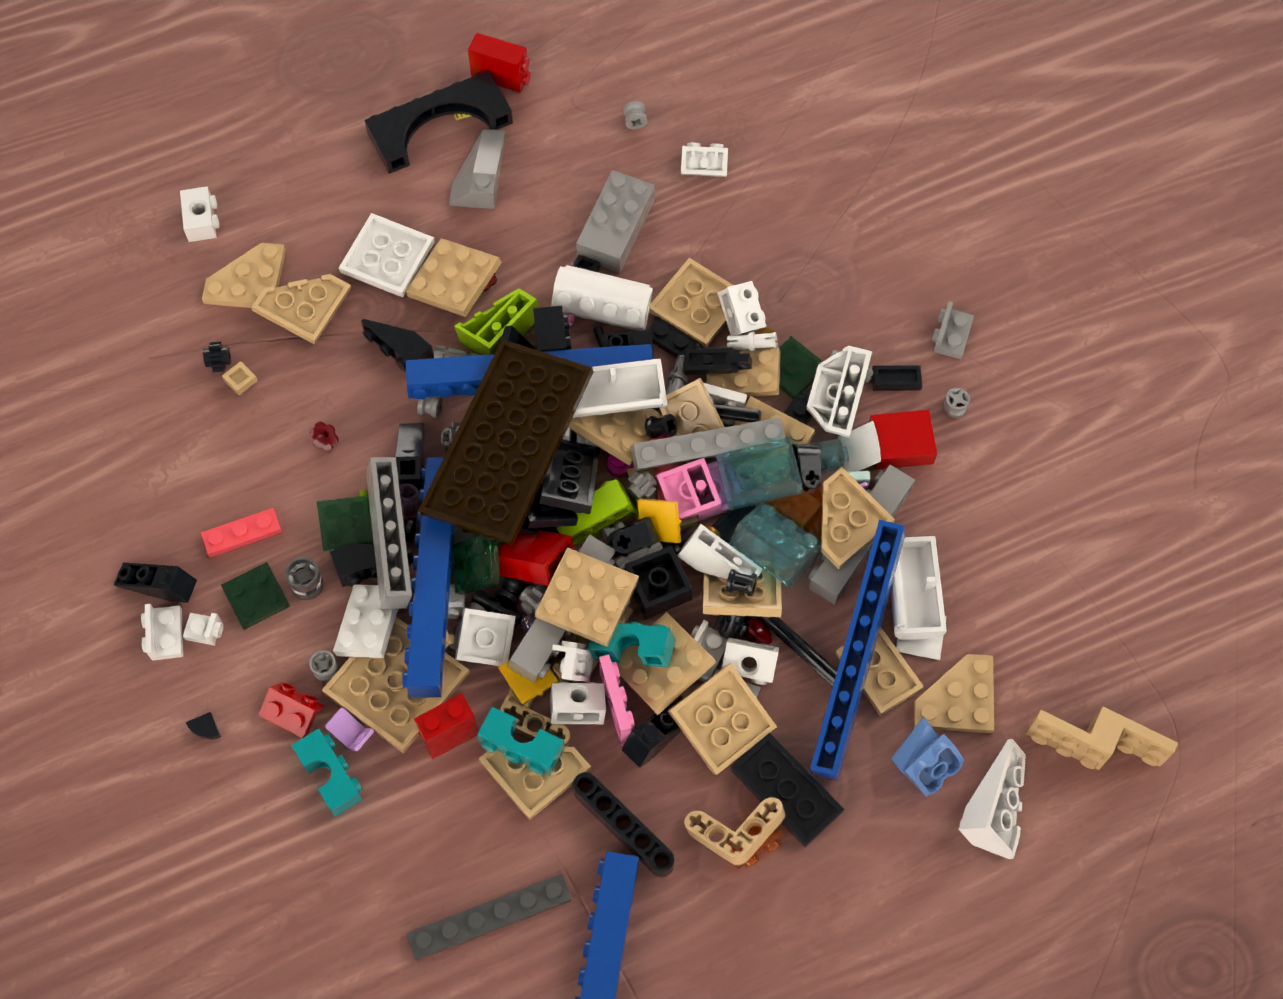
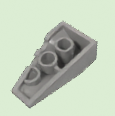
[449,129,506,209]

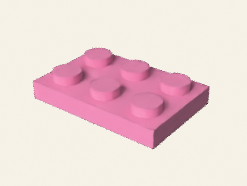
[599,654,635,746]

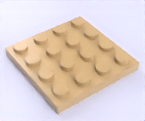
[322,617,470,754]

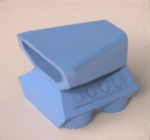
[891,717,965,797]

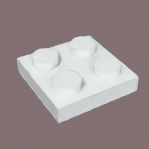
[455,608,516,666]

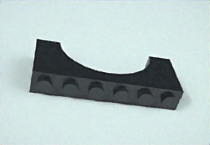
[364,70,513,174]

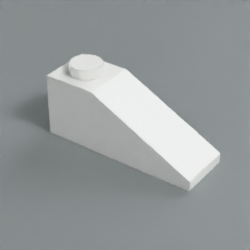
[677,524,762,579]

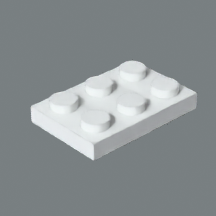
[333,585,398,658]

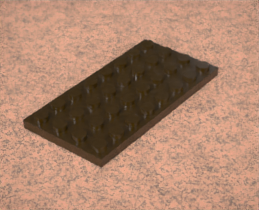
[418,340,594,546]

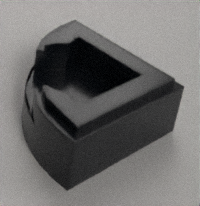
[185,712,221,740]

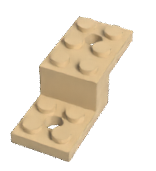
[1026,707,1178,770]

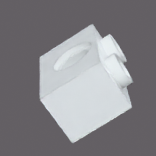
[180,186,220,242]
[722,637,779,685]
[550,682,606,724]

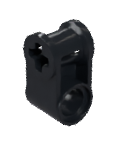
[789,444,822,492]
[607,516,659,554]

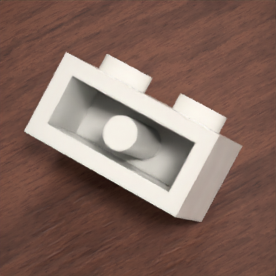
[718,281,766,336]

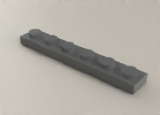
[407,874,572,961]

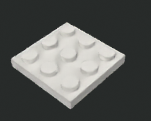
[339,213,435,297]

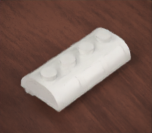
[551,265,653,331]
[572,358,668,419]
[890,536,947,640]

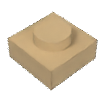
[222,361,258,395]

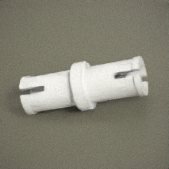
[727,332,778,351]

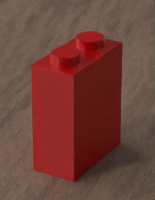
[468,32,531,93]
[869,410,937,470]
[493,530,574,586]
[414,693,479,759]

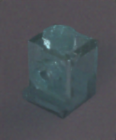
[813,439,849,471]

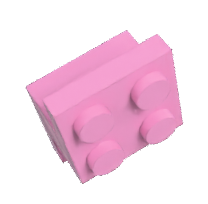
[656,457,745,522]

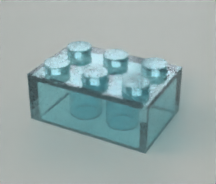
[716,437,803,511]
[728,502,821,587]

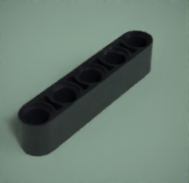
[573,772,674,877]

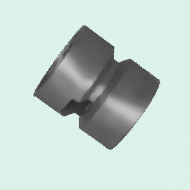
[285,557,324,600]

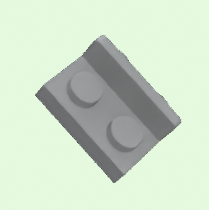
[931,301,974,359]

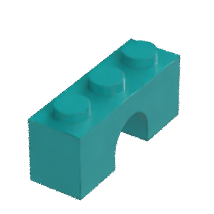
[588,622,676,668]
[477,707,565,775]
[291,728,363,817]

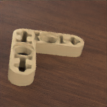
[500,689,570,746]
[684,798,785,865]

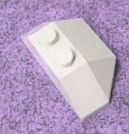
[806,345,872,437]

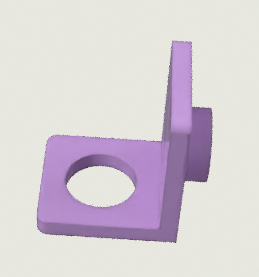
[325,708,374,751]

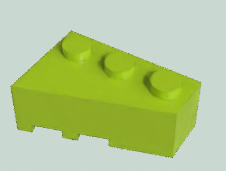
[454,288,539,355]
[557,479,639,546]

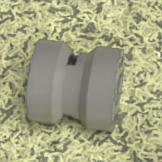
[309,650,339,683]

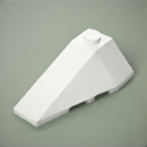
[959,739,1026,859]

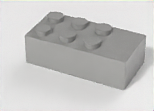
[576,170,655,273]

